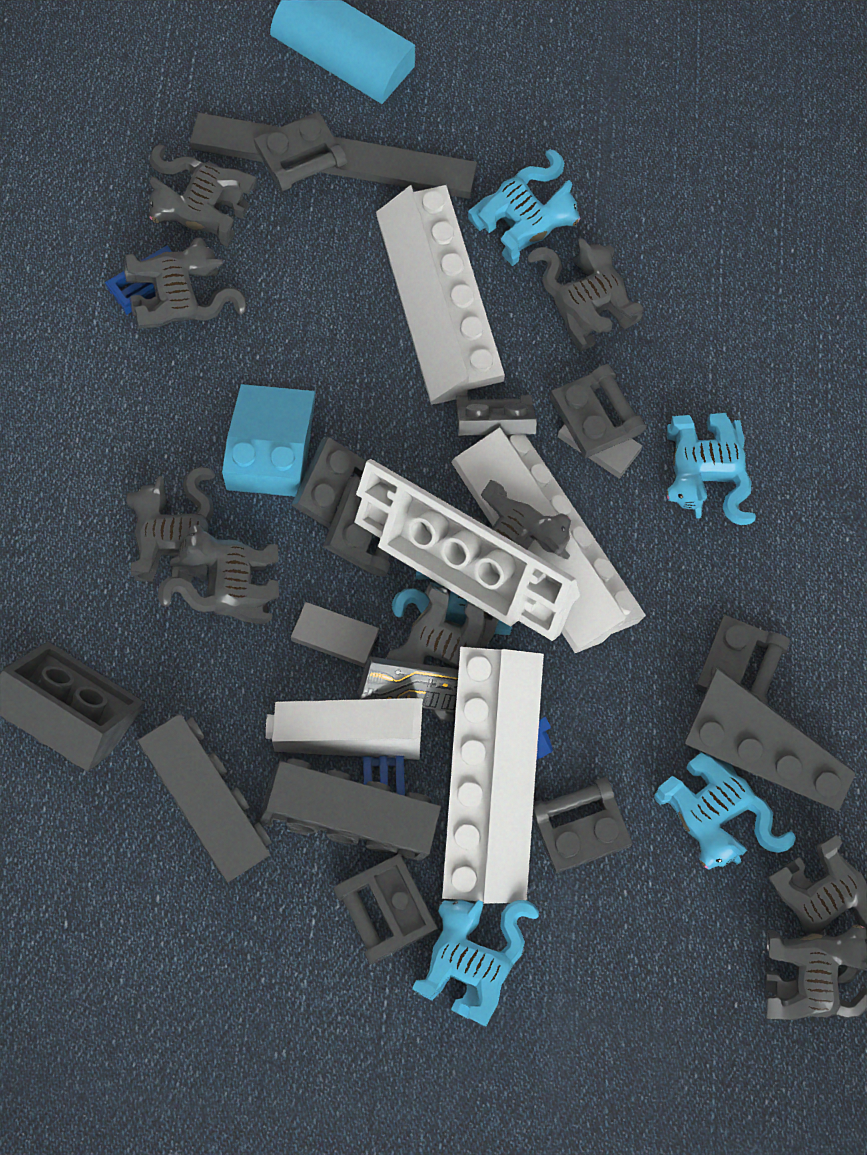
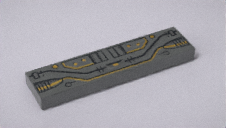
[358,656,459,713]

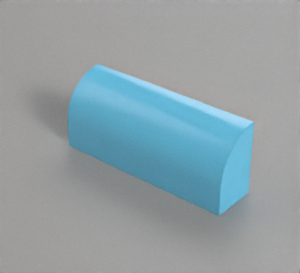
[270,0,415,104]

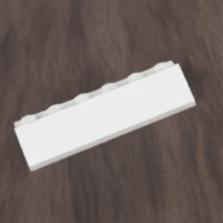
[376,185,505,405]
[451,427,646,653]
[354,459,580,641]
[442,647,544,904]

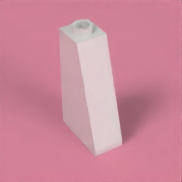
[266,698,423,760]

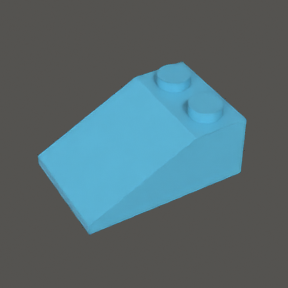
[222,384,316,497]

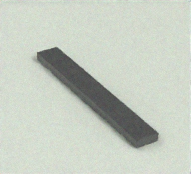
[190,113,477,199]

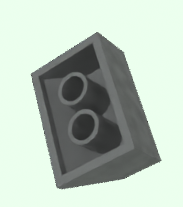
[0,641,145,771]

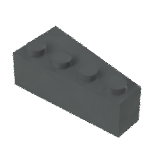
[685,666,856,811]
[137,713,272,883]
[258,759,441,861]

